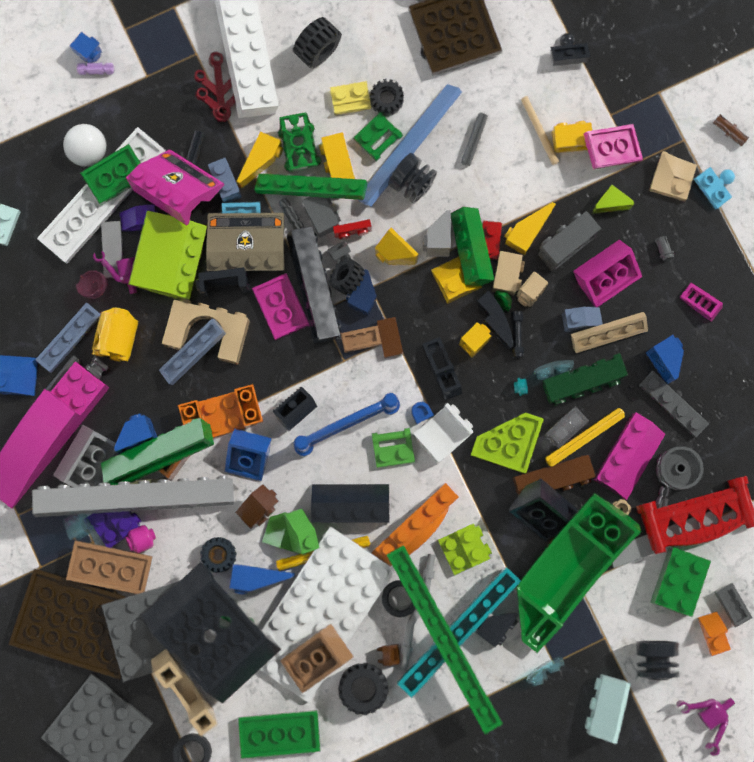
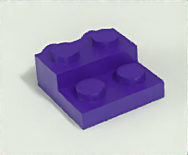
[87,511,141,548]

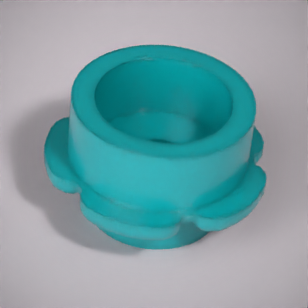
[514,377,528,396]

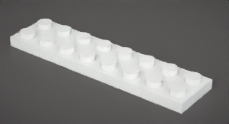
[37,127,166,264]

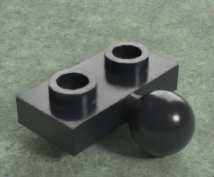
[550,33,591,66]

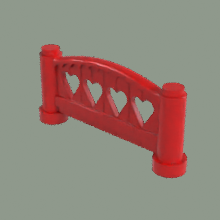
[636,476,754,554]

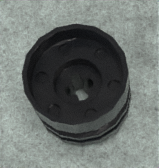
[388,153,437,204]
[636,641,680,680]

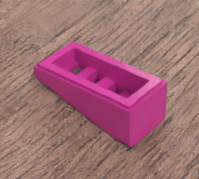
[680,283,723,322]

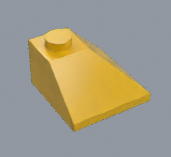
[375,227,418,265]
[431,257,482,304]

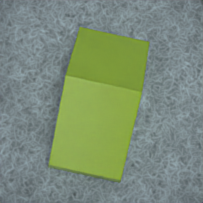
[593,185,634,214]

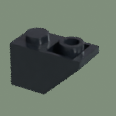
[475,612,519,648]

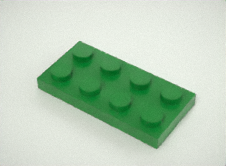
[238,710,321,758]

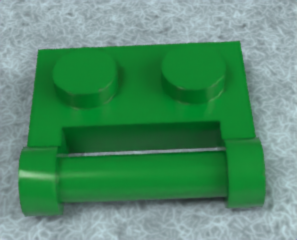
[353,113,403,161]

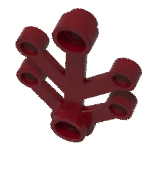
[194,52,236,122]

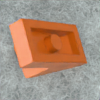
[698,612,731,656]

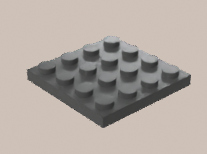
[102,581,199,682]
[41,674,153,762]

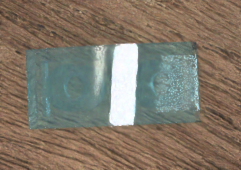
[532,360,574,380]
[525,656,565,686]

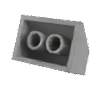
[53,425,119,487]

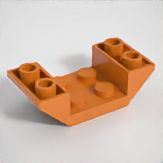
[178,384,263,438]

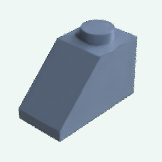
[562,307,602,332]

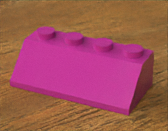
[593,413,665,500]

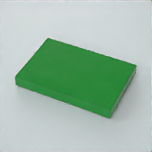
[81,144,141,205]

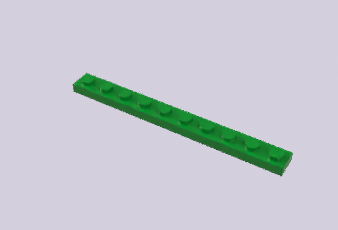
[387,545,502,734]

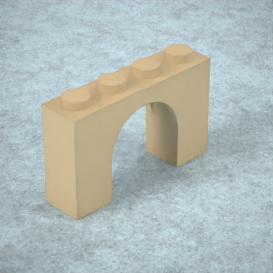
[162,298,250,365]
[151,649,218,736]

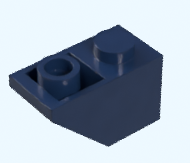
[346,269,377,316]

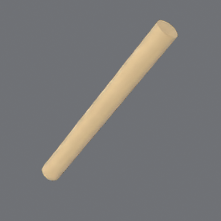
[521,96,559,165]

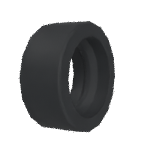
[382,580,416,618]
[173,733,212,762]

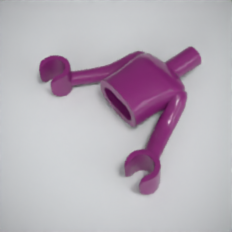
[93,251,137,294]
[676,697,735,756]

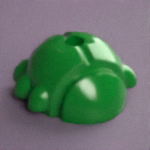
[494,291,512,312]

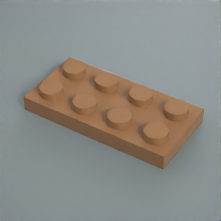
[66,540,153,594]

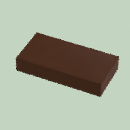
[377,317,403,358]

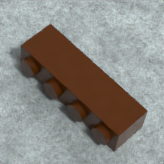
[513,455,596,496]

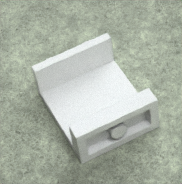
[413,403,474,464]

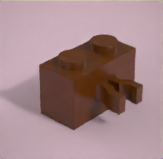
[235,484,279,529]

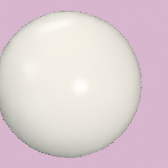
[63,124,106,166]

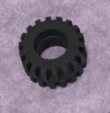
[293,17,342,68]
[338,663,388,716]

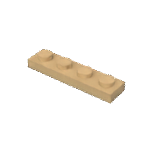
[571,312,648,353]

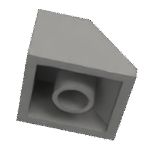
[423,210,451,257]

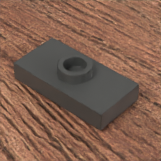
[714,583,752,627]

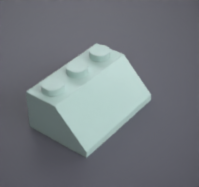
[585,674,630,744]

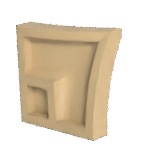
[649,151,697,201]

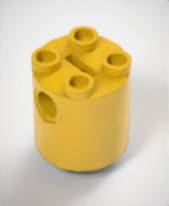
[92,308,139,362]

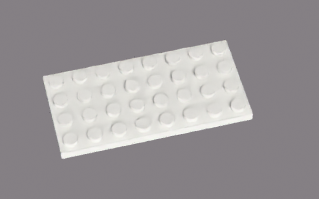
[260,526,395,703]

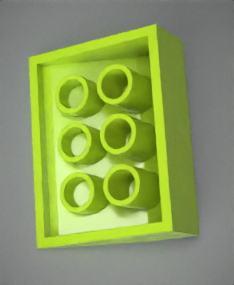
[129,211,207,300]

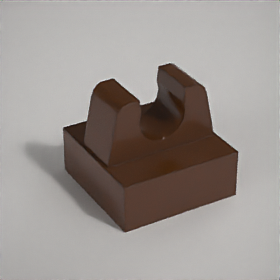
[377,644,400,666]

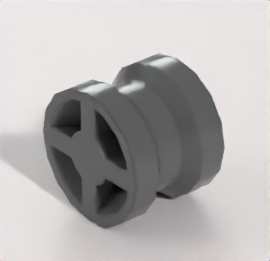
[85,356,109,379]

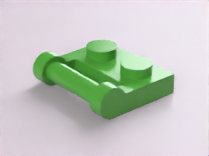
[372,428,415,468]

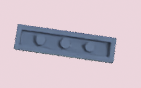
[35,303,100,373]
[159,318,226,385]

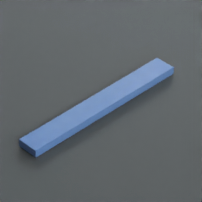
[359,84,462,207]

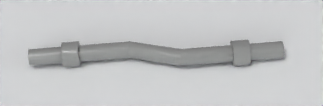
[400,554,436,671]

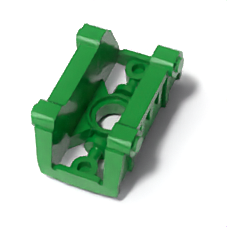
[278,112,321,172]

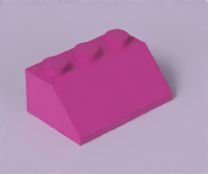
[573,240,642,307]

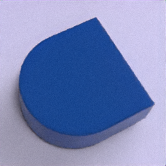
[411,402,434,424]

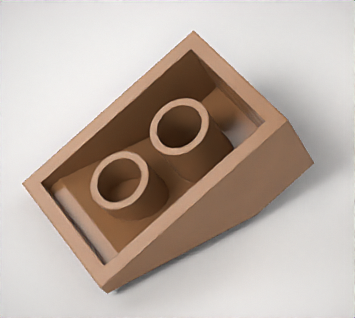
[280,624,354,694]

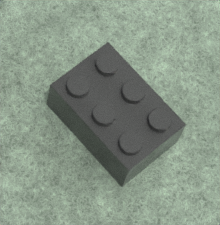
[538,211,601,272]

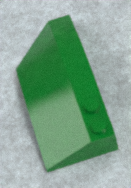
[517,493,641,653]

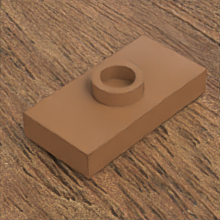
[340,326,382,353]

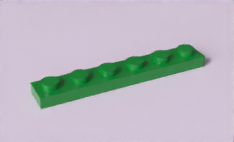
[254,174,368,200]

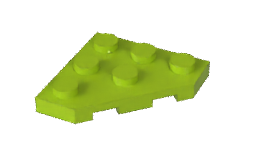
[470,413,544,474]

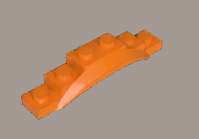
[371,483,459,566]

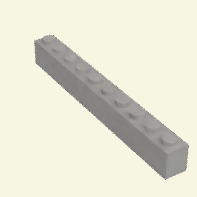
[32,476,234,517]

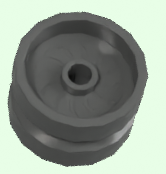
[655,446,704,491]

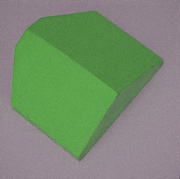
[262,512,299,554]

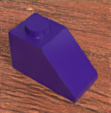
[120,205,158,232]

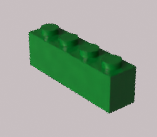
[451,206,494,286]

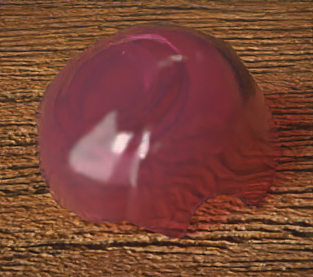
[76,270,107,299]

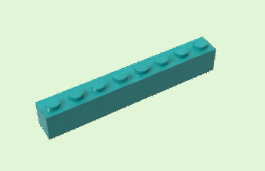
[397,567,521,698]

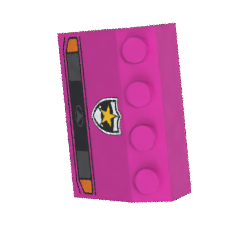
[126,150,224,226]

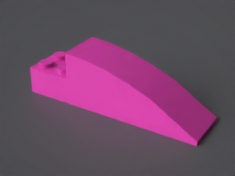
[0,362,110,509]

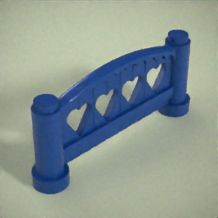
[294,393,400,456]

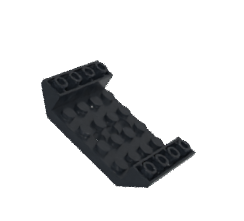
[142,562,281,704]

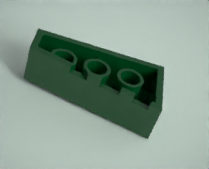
[542,353,628,405]

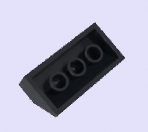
[311,484,390,523]

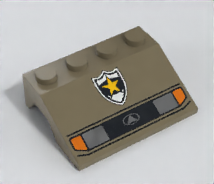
[206,213,285,271]

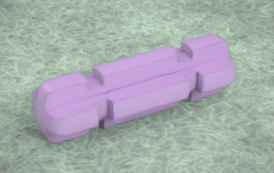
[77,63,114,74]

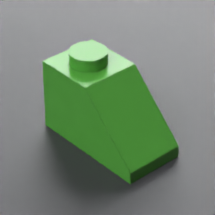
[283,508,320,554]

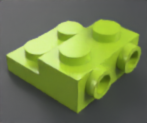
[438,523,492,575]

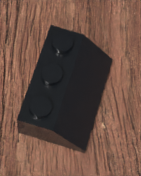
[509,479,578,542]

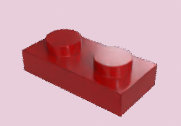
[333,219,372,240]
[482,220,502,261]

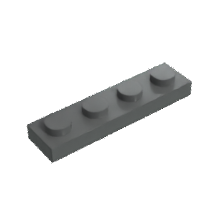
[639,371,709,438]

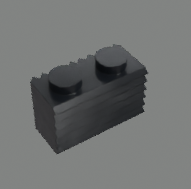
[273,387,318,431]

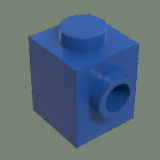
[69,32,102,63]

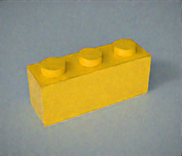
[319,132,355,179]

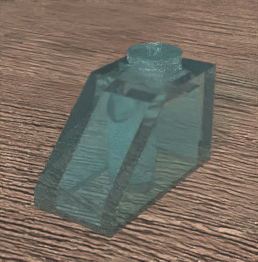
[63,514,95,540]

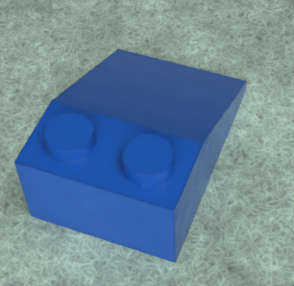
[230,564,295,594]

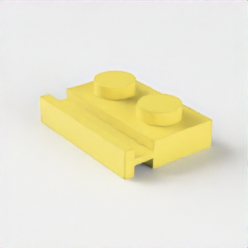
[330,81,371,115]

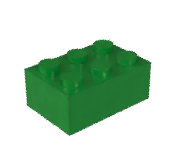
[650,547,711,617]

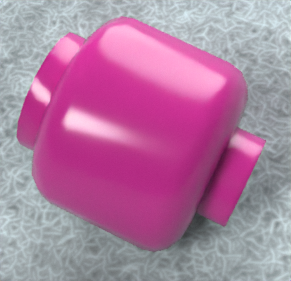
[125,525,156,554]

